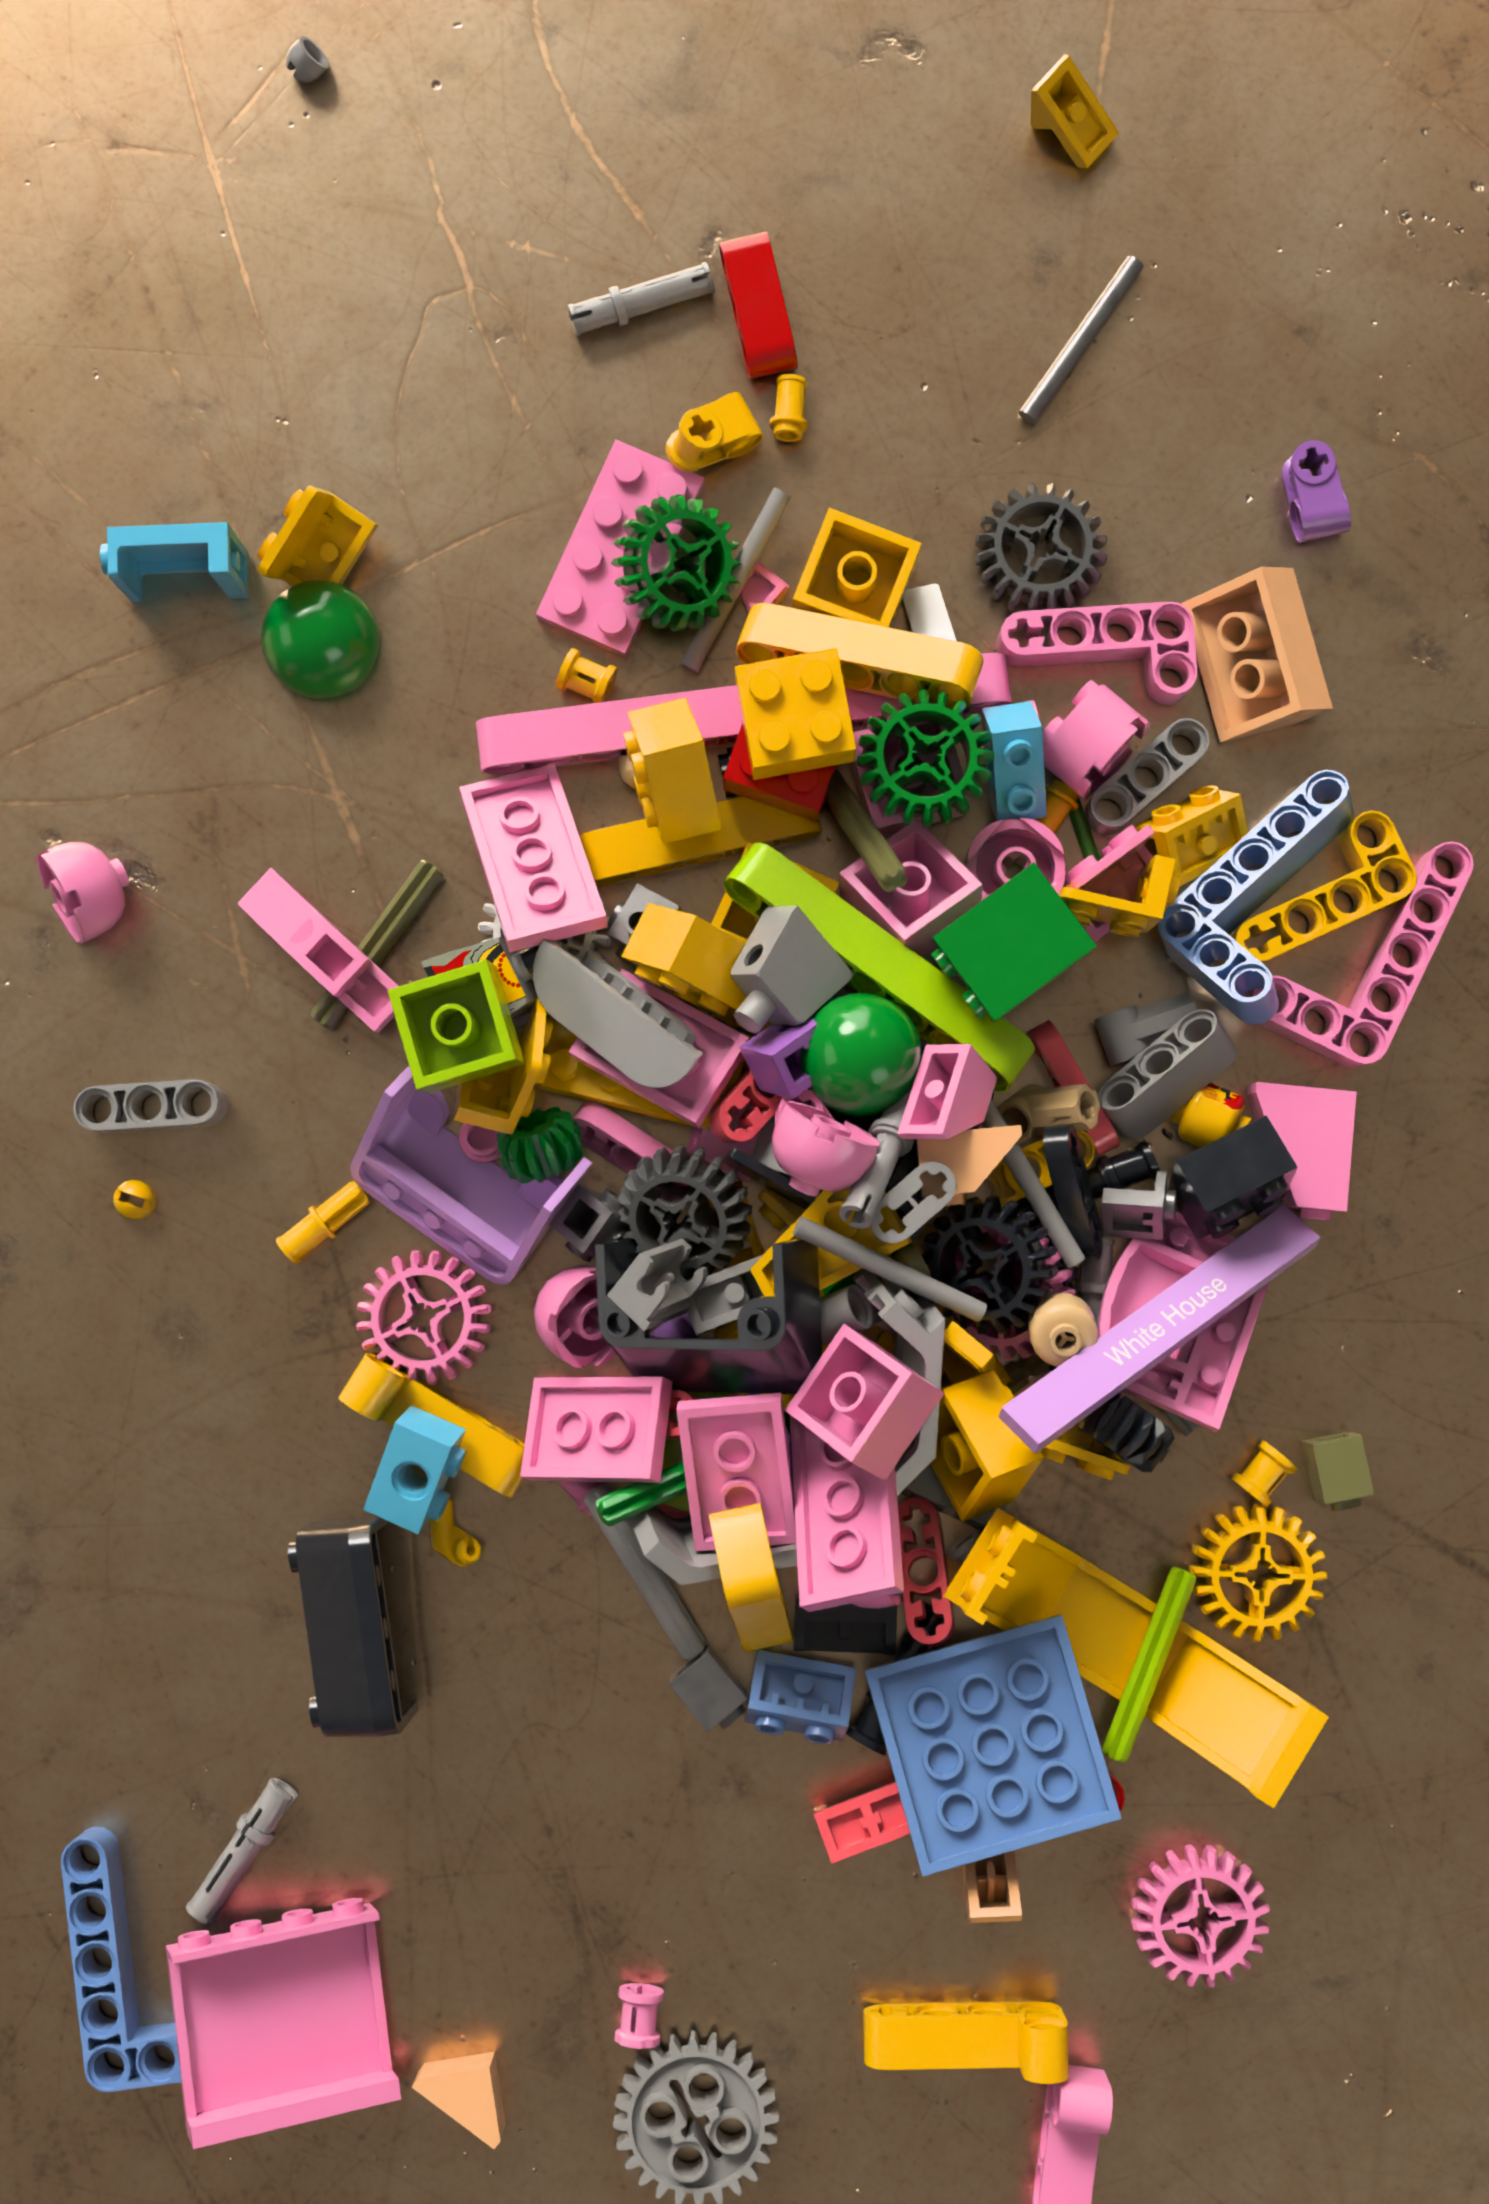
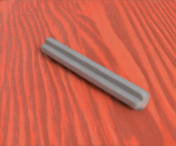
[584,1483,706,1661]

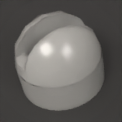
[286,36,329,83]

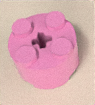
[1042,680,1150,800]
[963,818,1066,901]

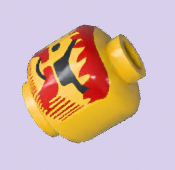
[1172,1082,1251,1148]

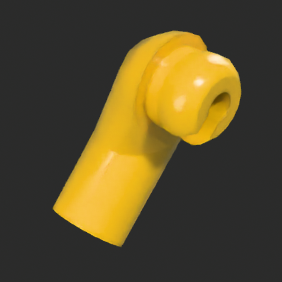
[429,1499,481,1567]

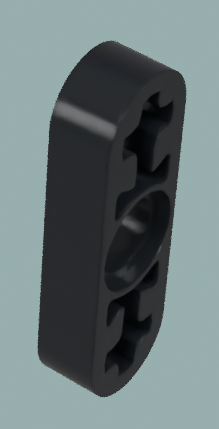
[1043,1124,1103,1257]

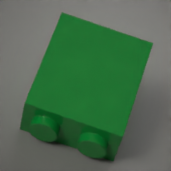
[931,862,1097,1023]

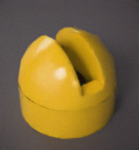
[113,1180,156,1220]

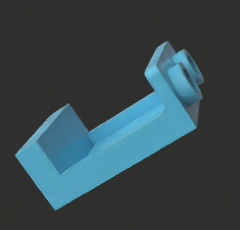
[100,522,249,602]

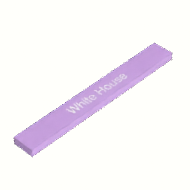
[999,1205,1321,1454]

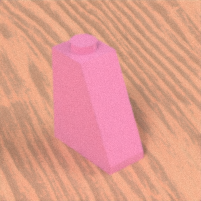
[1246,1082,1357,1221]

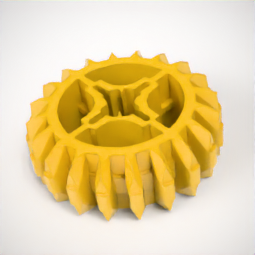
[1188,1503,1327,1642]

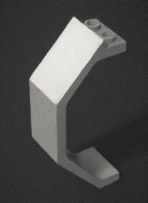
[629,1268,945,1585]

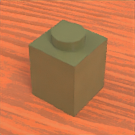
[1301,1431,1375,1511]

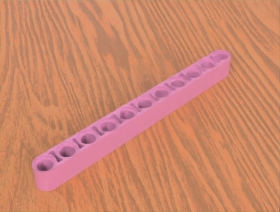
[475,653,1012,774]

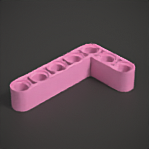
[1244,841,1474,1068]

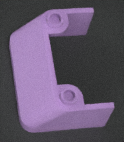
[350,1066,592,1285]

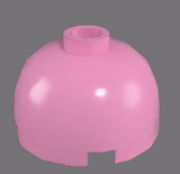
[36,842,130,943]
[772,1101,880,1197]
[534,1265,617,1368]

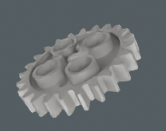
[613,2031,779,2204]

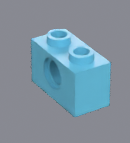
[982,701,1047,821]
[363,1405,466,1535]

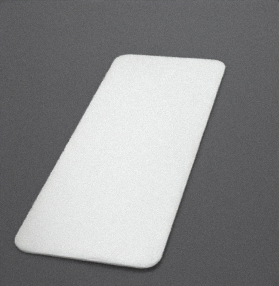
[903,584,956,641]

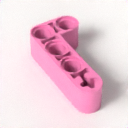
[996,602,1197,705]
[1032,2064,1113,2204]

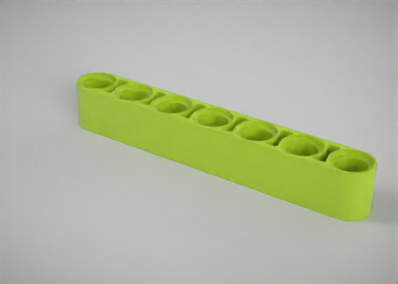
[723,843,1035,1093]

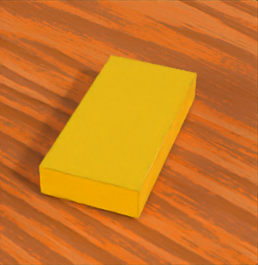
[944,1321,997,1375]

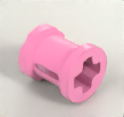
[614,1983,664,2049]

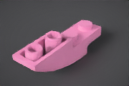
[237,868,399,1034]

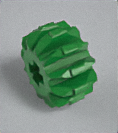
[496,1107,584,1184]

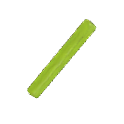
[1102,1567,1196,1763]

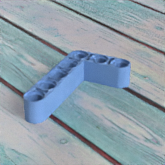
[1157,770,1354,1025]
[61,1827,181,2092]

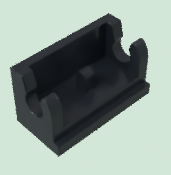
[793,1594,898,1655]

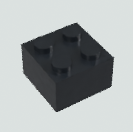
[1168,1115,1298,1240]

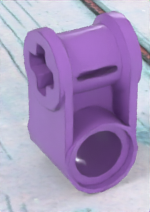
[1282,440,1351,543]

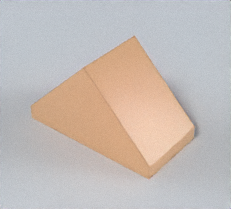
[962,1850,1022,1923]
[412,2052,506,2150]

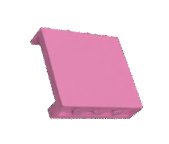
[166,1898,401,2149]

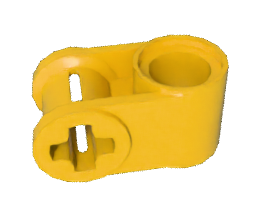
[665,392,764,472]

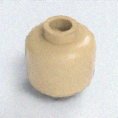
[1028,1293,1098,1367]

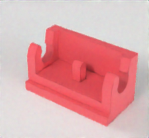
[814,1782,910,1864]

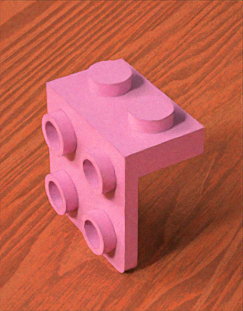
[1064,824,1155,943]

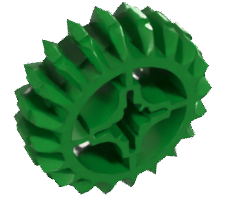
[611,494,742,631]
[857,689,994,828]

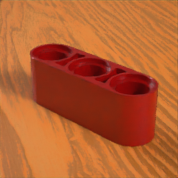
[719,231,798,379]

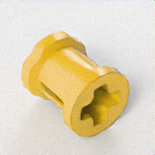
[555,648,618,703]
[1231,1440,1298,1508]

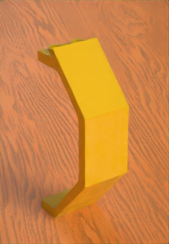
[943,1507,1329,1808]

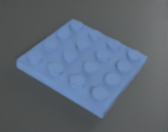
[864,1614,1122,1877]

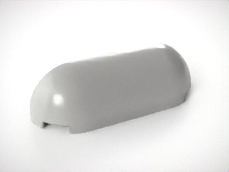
[533,939,703,1088]

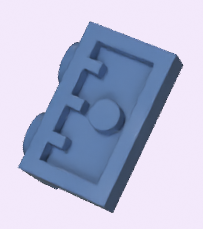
[744,1650,857,1744]

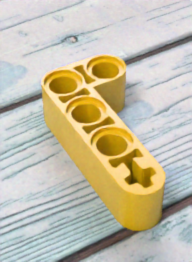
[1230,810,1417,963]
[338,1352,525,1498]
[709,1503,794,1653]
[863,2001,1069,2084]

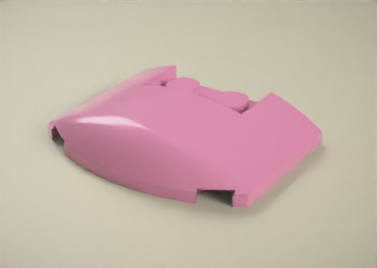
[1098,1211,1269,1433]

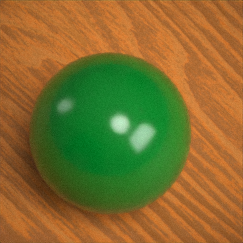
[261,580,379,699]
[799,993,922,1117]

